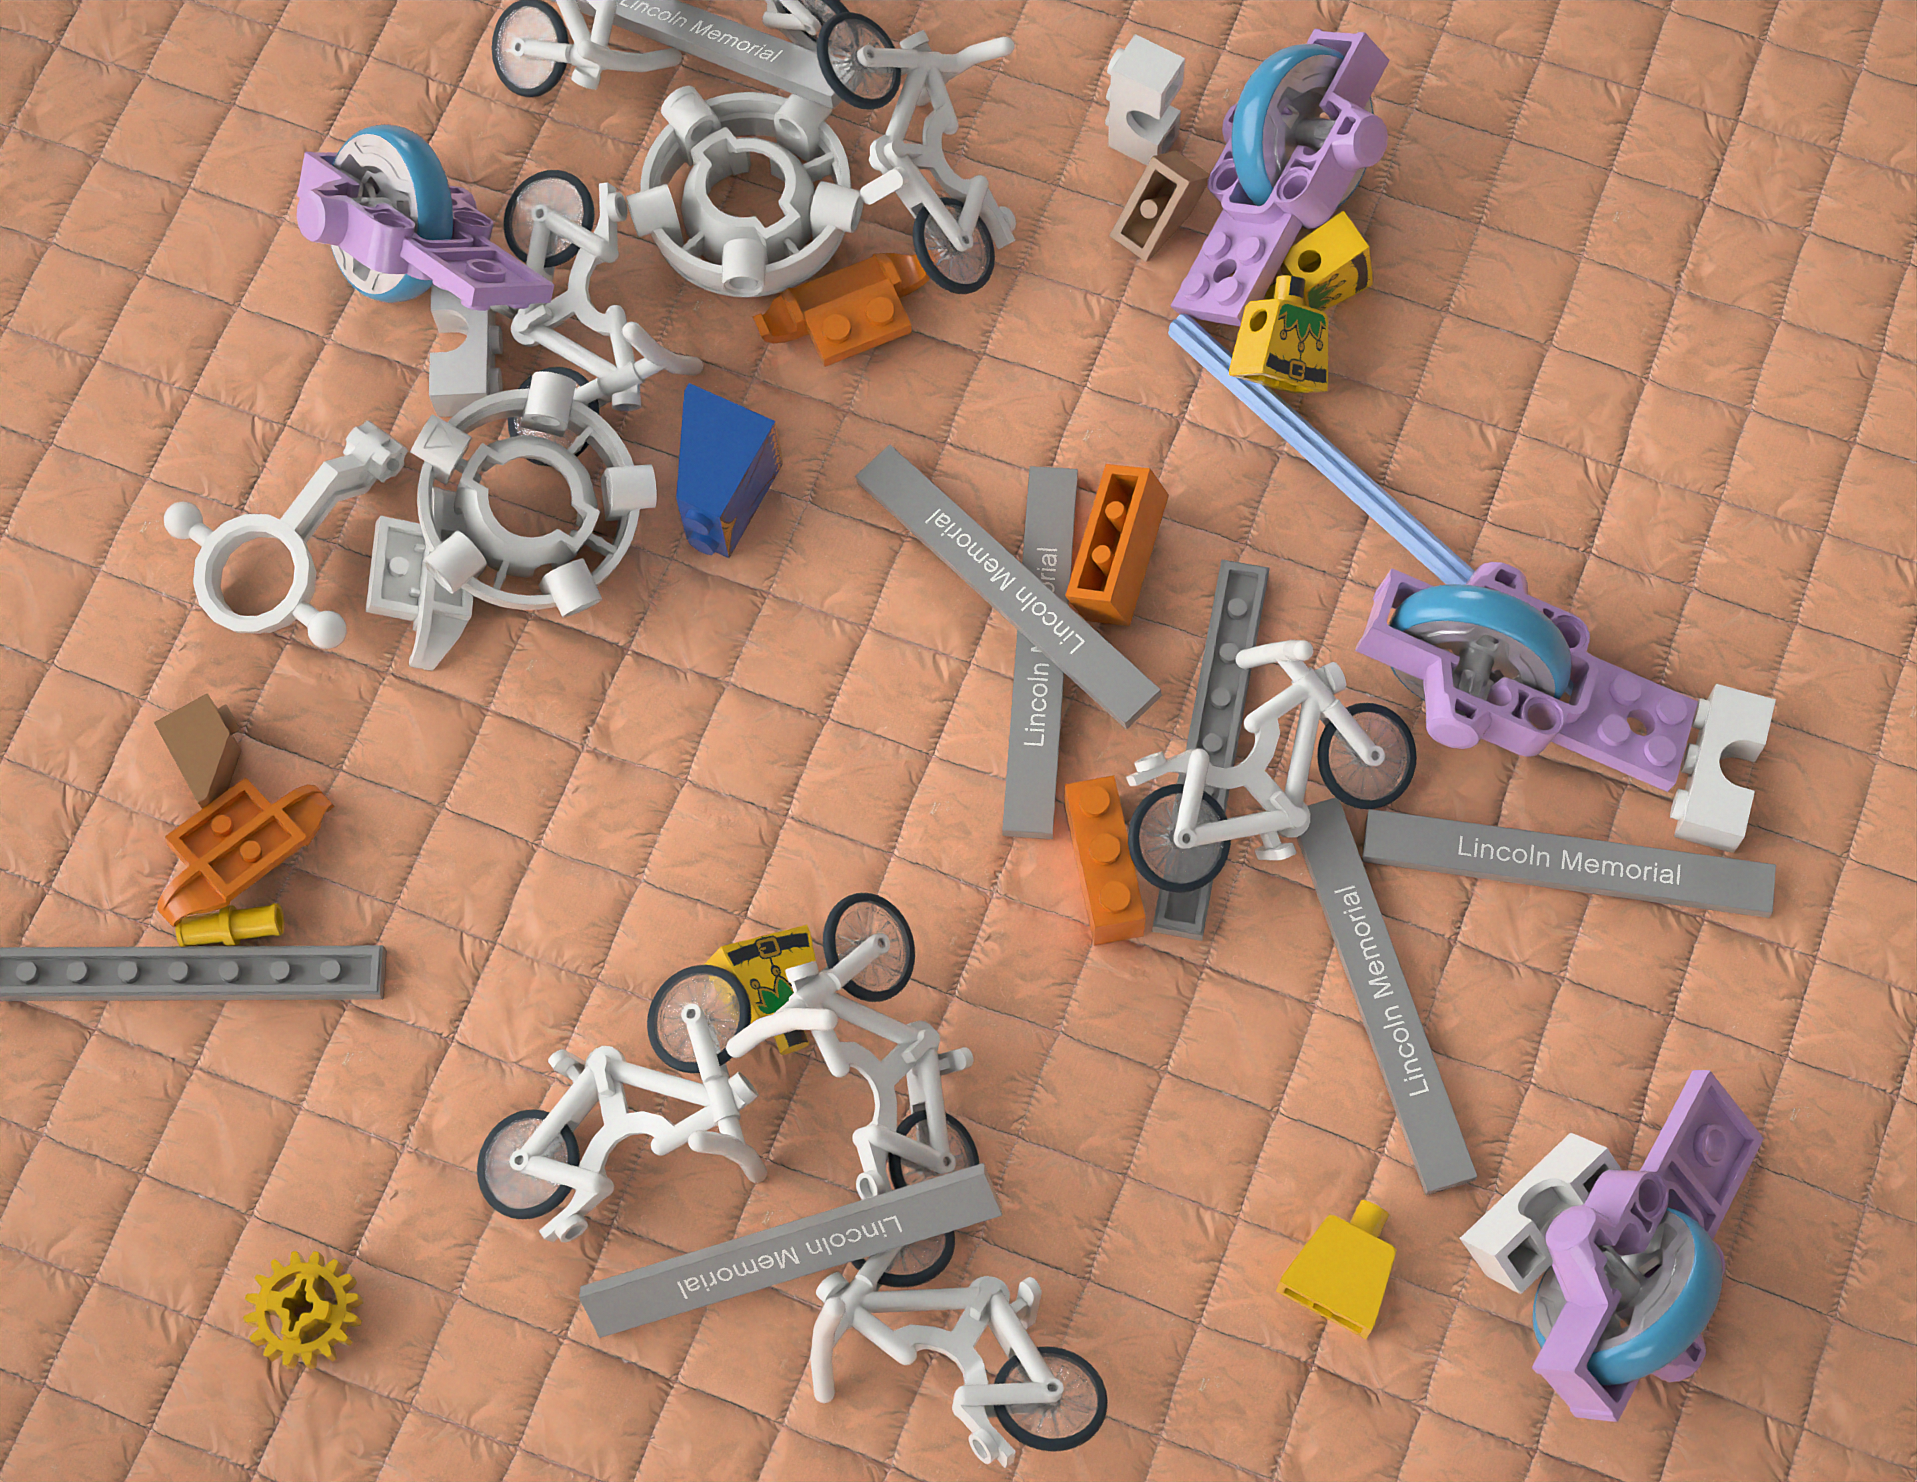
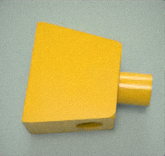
[1276,1200,1397,1339]

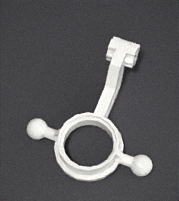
[164,421,408,649]

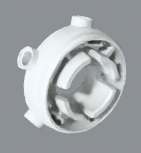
[626,86,864,298]
[410,371,657,618]

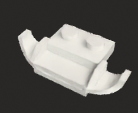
[366,486,473,671]

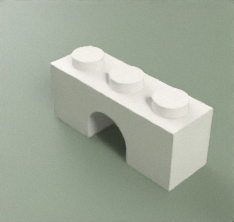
[1105,34,1185,165]
[429,284,503,417]
[1670,684,1776,853]
[1460,1133,1622,1294]

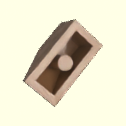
[1109,150,1210,262]
[154,693,241,809]

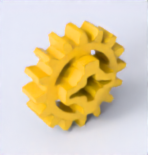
[243,1251,363,1369]

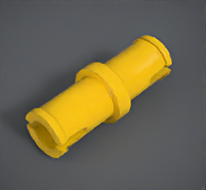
[175,903,285,947]

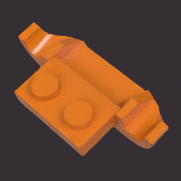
[752,249,934,367]
[157,777,335,927]

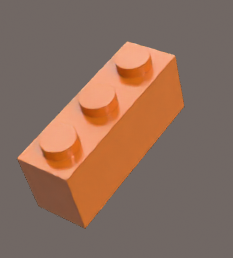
[1065,464,1169,626]
[1064,775,1146,946]

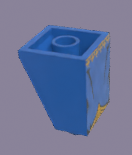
[676,383,783,558]

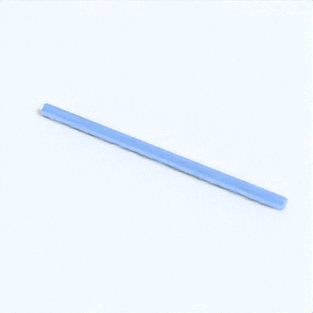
[1168,313,1574,696]

